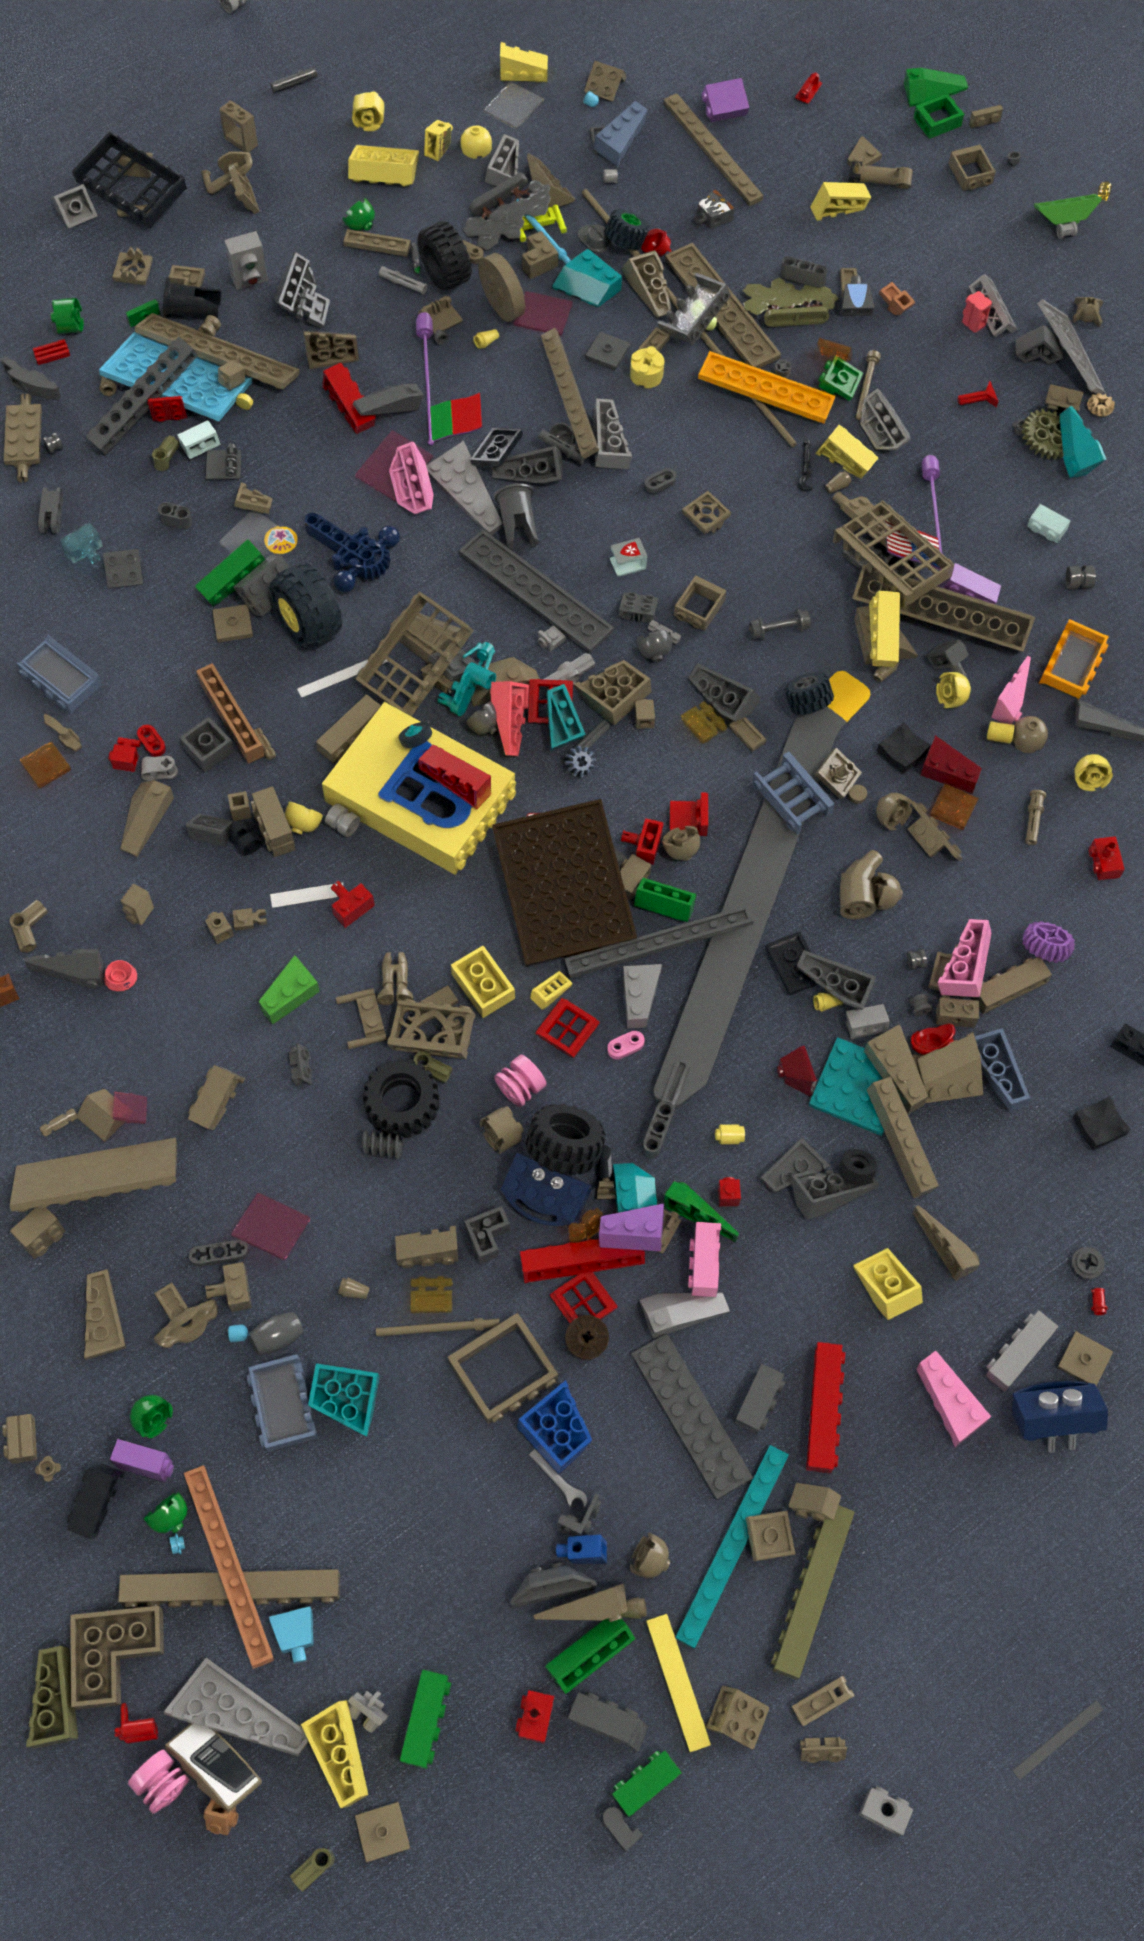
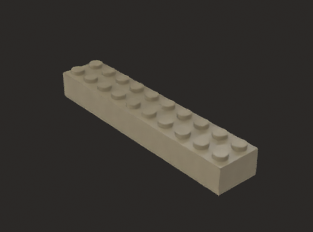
[852,564,1035,652]

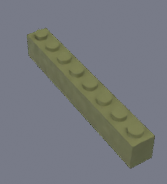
[771,1505,855,1681]

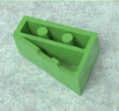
[259,955,320,1025]

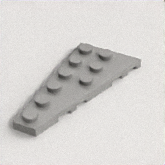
[1037,299,1105,394]
[426,441,503,535]
[164,1658,309,1756]

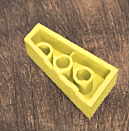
[869,591,900,667]
[301,1700,368,1808]

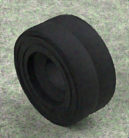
[839,1149,877,1185]

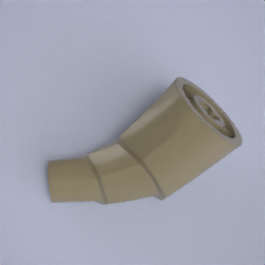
[840,850,883,919]

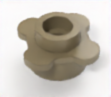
[35,1456,61,1482]

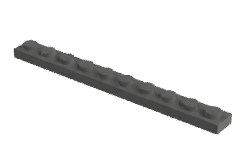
[565,905,753,978]

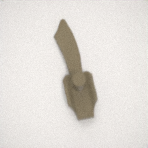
[44,714,82,752]

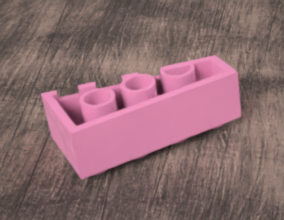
[938,919,992,997]

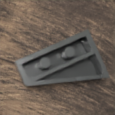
[568,1692,649,1752]

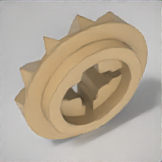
[1087,393,1115,416]

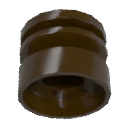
[565,1315,609,1360]

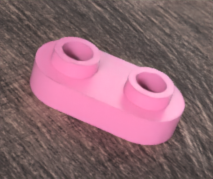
[607,1031,644,1060]

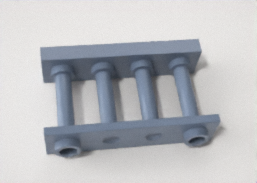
[752,752,834,835]

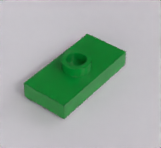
[125,299,160,328]

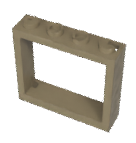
[447,1313,558,1424]

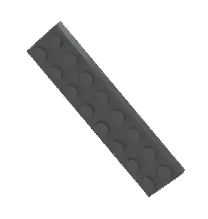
[631,1334,753,1501]

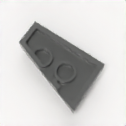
[760,1138,830,1193]

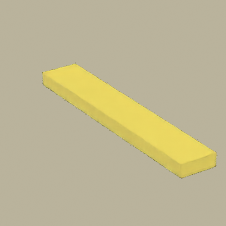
[646,1614,711,1753]

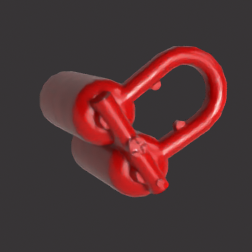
[114,1703,158,1744]

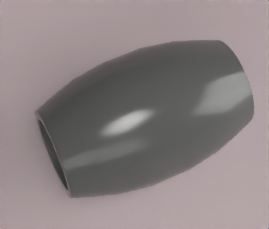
[248,1312,304,1355]

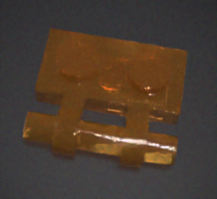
[568,1207,603,1243]

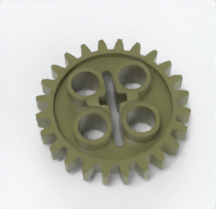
[1021,409,1063,460]

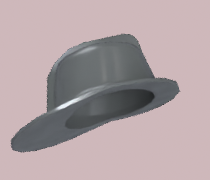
[578,224,611,253]

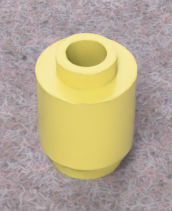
[715,1124,745,1144]

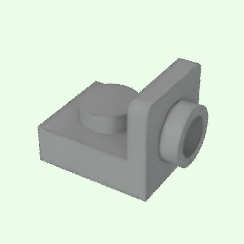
[538,625,566,652]

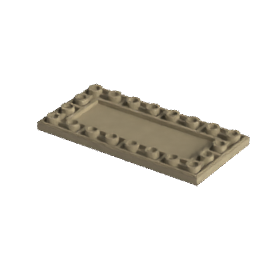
[10,1138,177,1212]

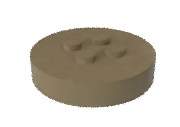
[478,253,525,322]

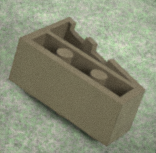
[188,1065,246,1130]
[395,1226,459,1268]

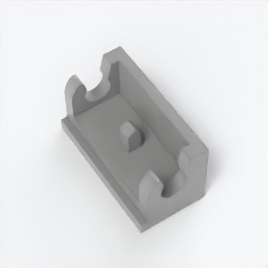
[846,1004,889,1039]

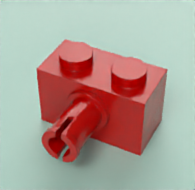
[621,818,664,865]
[1089,836,1125,880]
[331,881,375,928]
[515,1690,554,1744]

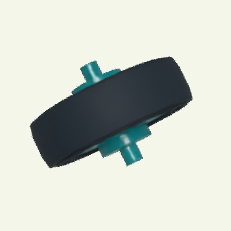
[399,722,432,748]

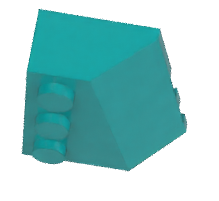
[552,249,622,307]
[308,1363,380,1437]

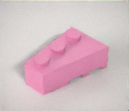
[688,1222,721,1297]

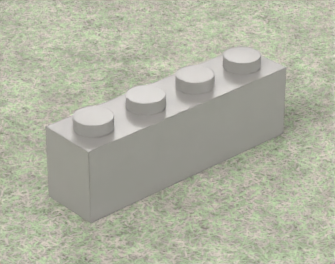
[985,1311,1059,1392]

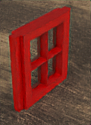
[528,679,573,724]
[535,998,600,1058]
[550,1272,618,1324]

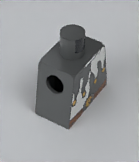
[694,189,735,228]

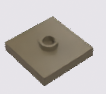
[213,604,253,643]
[1057,1331,1113,1386]
[745,1511,795,1561]
[355,1802,411,1863]

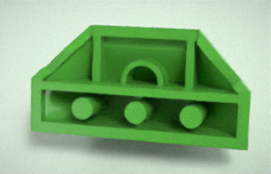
[1034,194,1101,226]

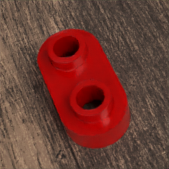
[137,725,166,757]

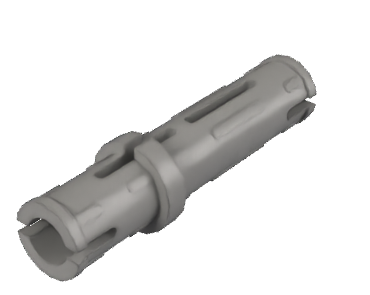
[379,266,427,295]

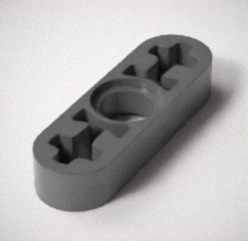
[189,1240,249,1267]

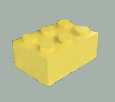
[451,946,515,1018]

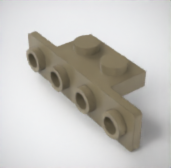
[908,801,963,861]

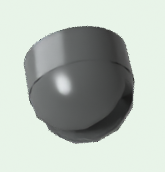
[1008,151,1021,166]
[433,330,448,345]

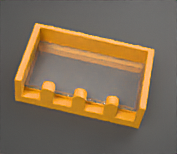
[1039,619,1109,699]

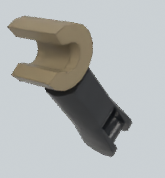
[597,1145,616,1200]

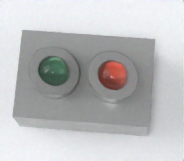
[224,231,268,289]

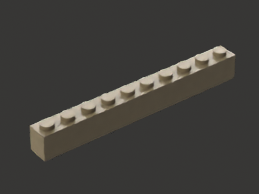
[119,1569,340,1609]

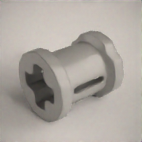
[1056,221,1077,239]

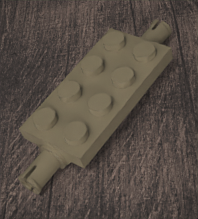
[4,394,42,483]
[832,491,889,548]

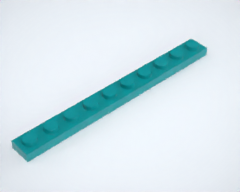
[675,1445,789,1649]

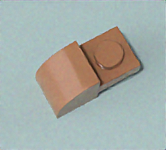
[879,282,915,315]

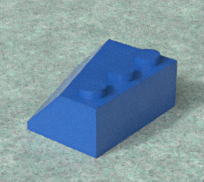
[517,1380,592,1474]

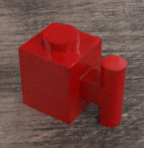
[109,737,141,772]

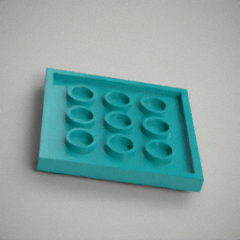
[809,1037,884,1136]

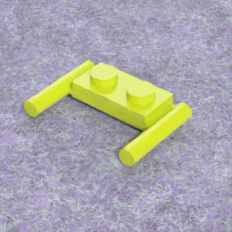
[519,205,567,242]

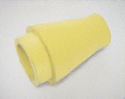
[474,329,499,349]
[813,993,843,1012]

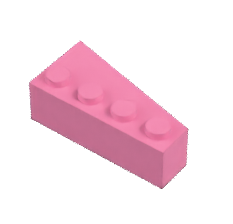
[916,1351,991,1447]

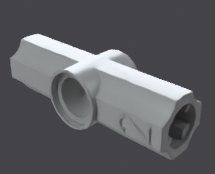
[544,653,595,691]

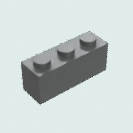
[734,1363,785,1435]

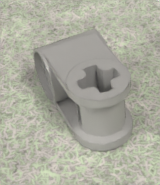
[141,756,178,781]

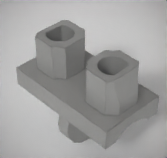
[348,1691,389,1733]

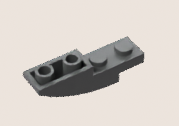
[1,356,61,400]

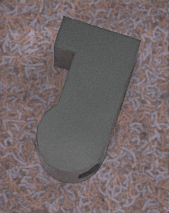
[603,1807,643,1852]

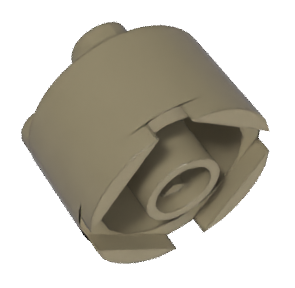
[480,1106,524,1154]

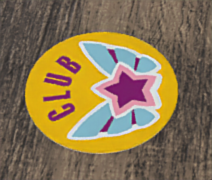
[264,527,298,554]

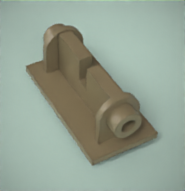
[658,1210,681,1254]
[800,1737,847,1763]

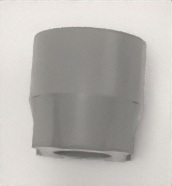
[603,169,618,183]

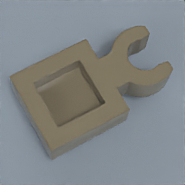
[233,908,267,931]

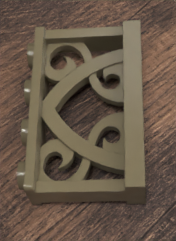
[387,999,475,1059]

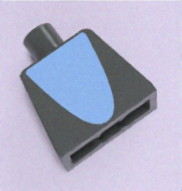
[840,276,874,316]

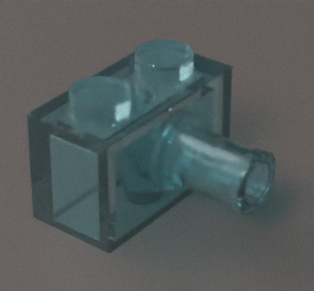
[60,522,103,564]

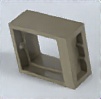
[219,100,258,152]
[948,145,995,191]
[674,575,727,631]

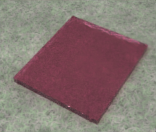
[514,291,573,336]
[232,1193,311,1261]

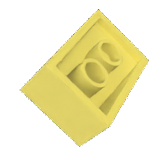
[853,1248,923,1320]

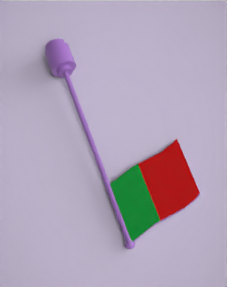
[416,313,482,445]

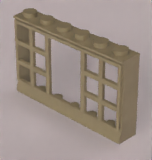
[833,500,954,607]
[356,591,474,717]

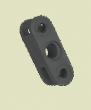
[38,487,63,534]

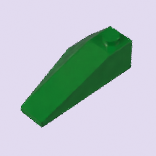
[904,68,968,107]
[664,1181,739,1243]

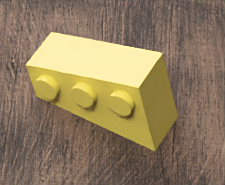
[500,42,548,82]
[811,182,871,221]
[815,425,878,479]

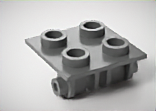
[206,444,242,480]
[103,549,143,588]
[619,592,659,623]

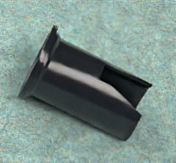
[163,278,221,319]

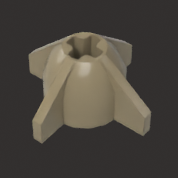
[1072,297,1103,327]

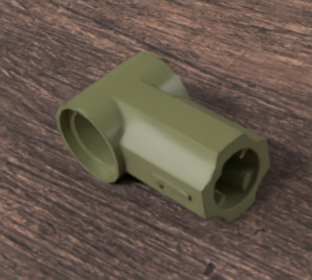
[152,435,180,471]
[414,1051,453,1084]
[290,1848,335,1892]

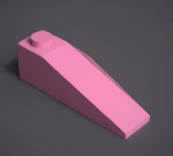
[991,656,1031,725]

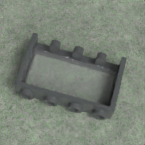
[657,273,731,346]

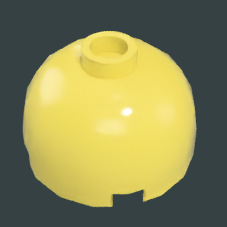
[461,126,492,159]
[936,672,971,708]
[1074,754,1113,791]
[285,802,323,835]

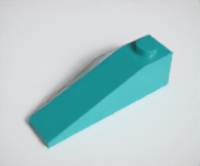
[1059,406,1106,478]

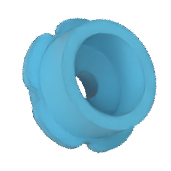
[169,1533,185,1555]

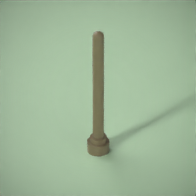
[856,350,881,420]

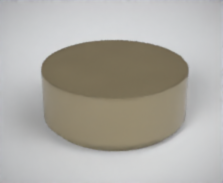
[848,784,867,804]

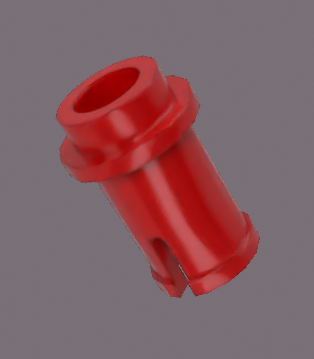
[1091,1288,1108,1316]

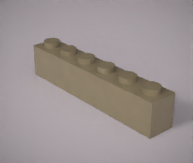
[866,1077,939,1198]

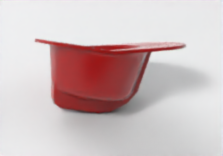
[641,228,672,257]

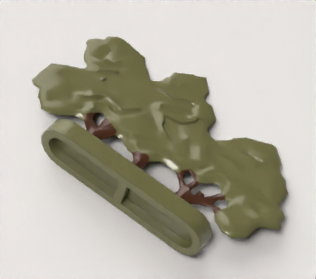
[743,278,839,327]

